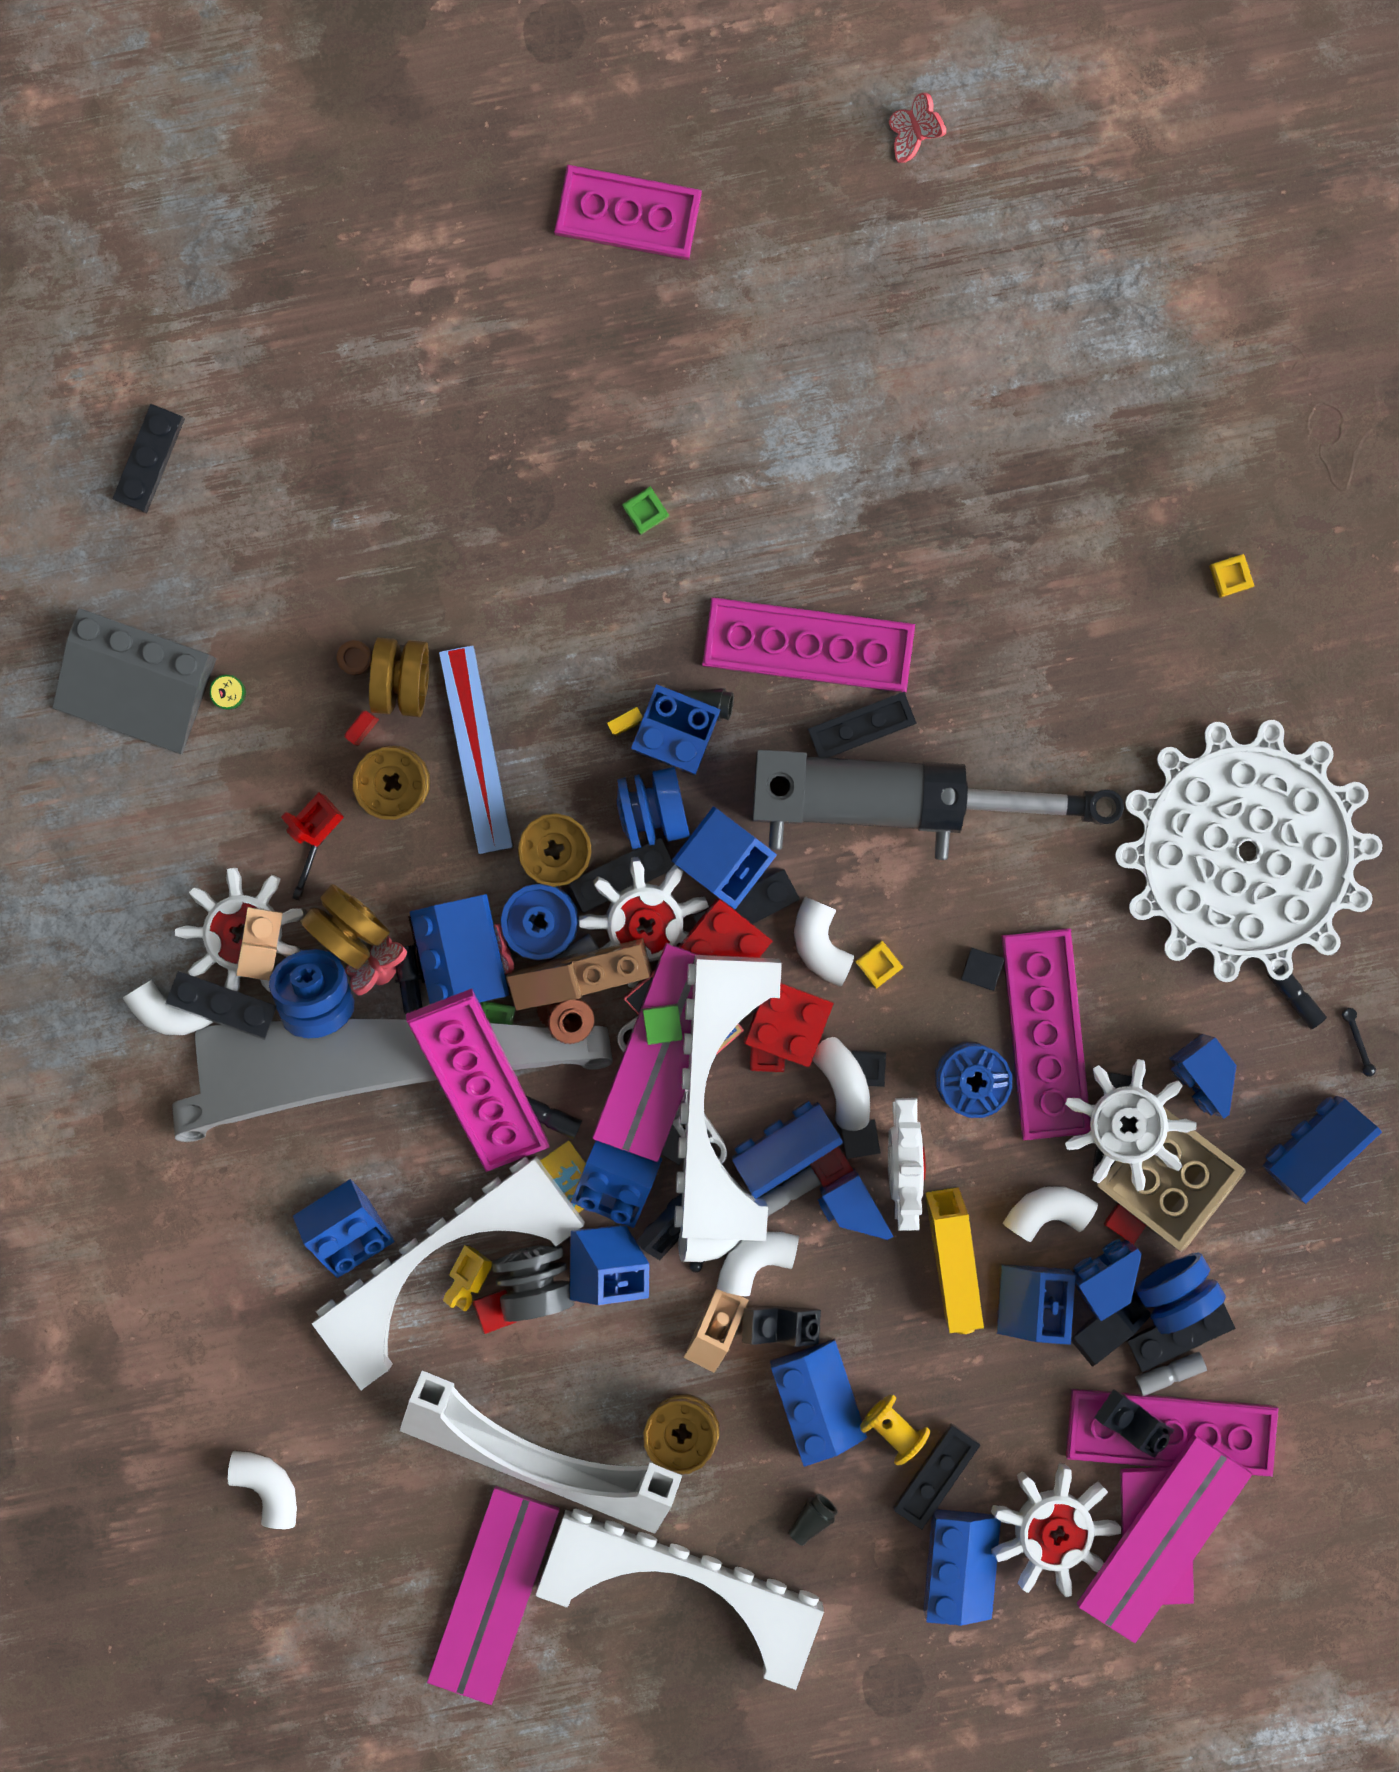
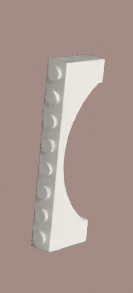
[674,955,782,1241]
[312,1156,585,1390]
[400,1371,682,1534]
[536,1509,824,1690]

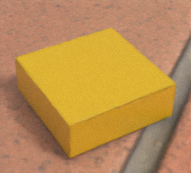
[1209,554,1254,598]
[607,707,643,736]
[855,941,904,989]

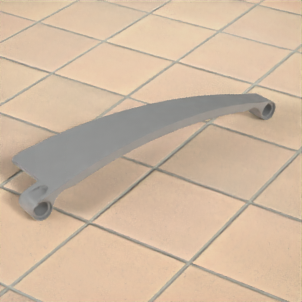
[172,1019,613,1142]

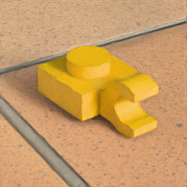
[443,1245,492,1312]

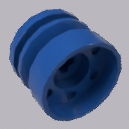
[616,767,690,849]
[935,1042,1012,1118]

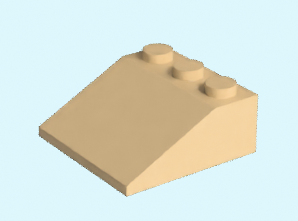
[1097,1107,1246,1253]

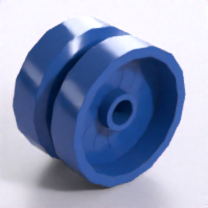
[501,884,579,960]
[269,949,355,1039]
[1135,1252,1226,1334]

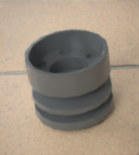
[492,1245,575,1322]

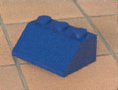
[409,894,509,1005]
[1262,1096,1382,1204]
[732,1101,844,1199]
[770,1339,867,1467]
[923,1509,1001,1626]

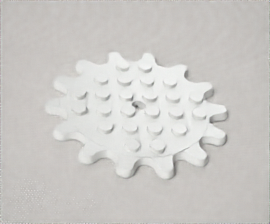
[1115,720,1382,982]

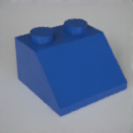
[817,1168,894,1240]

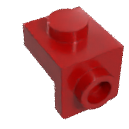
[281,792,344,847]

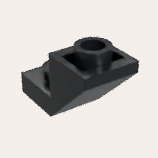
[1071,1292,1151,1366]
[742,1306,821,1347]
[1094,1389,1174,1458]

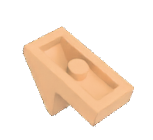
[236,907,283,981]

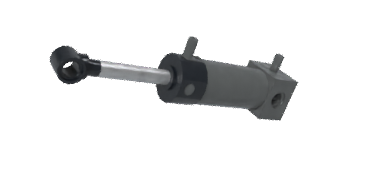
[752,750,1124,860]

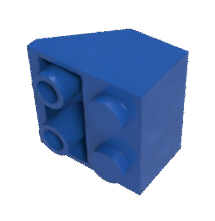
[631,684,721,776]
[672,806,777,909]
[1169,1034,1237,1119]
[571,1140,663,1228]
[293,1179,395,1278]
[570,1225,649,1305]
[1073,1239,1142,1321]
[997,1264,1076,1345]

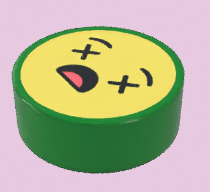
[210,675,246,710]

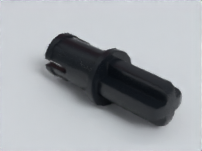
[395,945,423,1015]

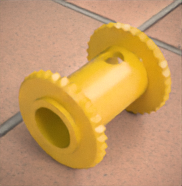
[860,1395,930,1465]

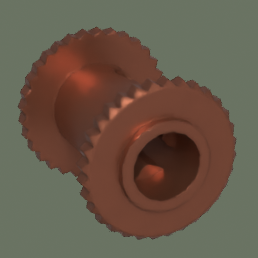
[536,998,595,1045]

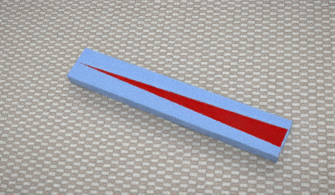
[439,645,513,854]

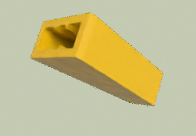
[925,1187,984,1334]

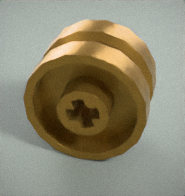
[369,637,429,717]
[300,884,390,970]

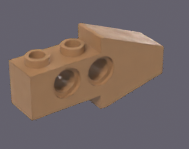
[507,938,652,1010]

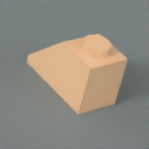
[684,1288,749,1373]

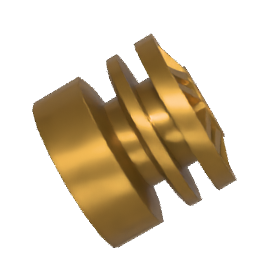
[353,746,430,820]
[518,814,591,887]
[643,1394,720,1474]

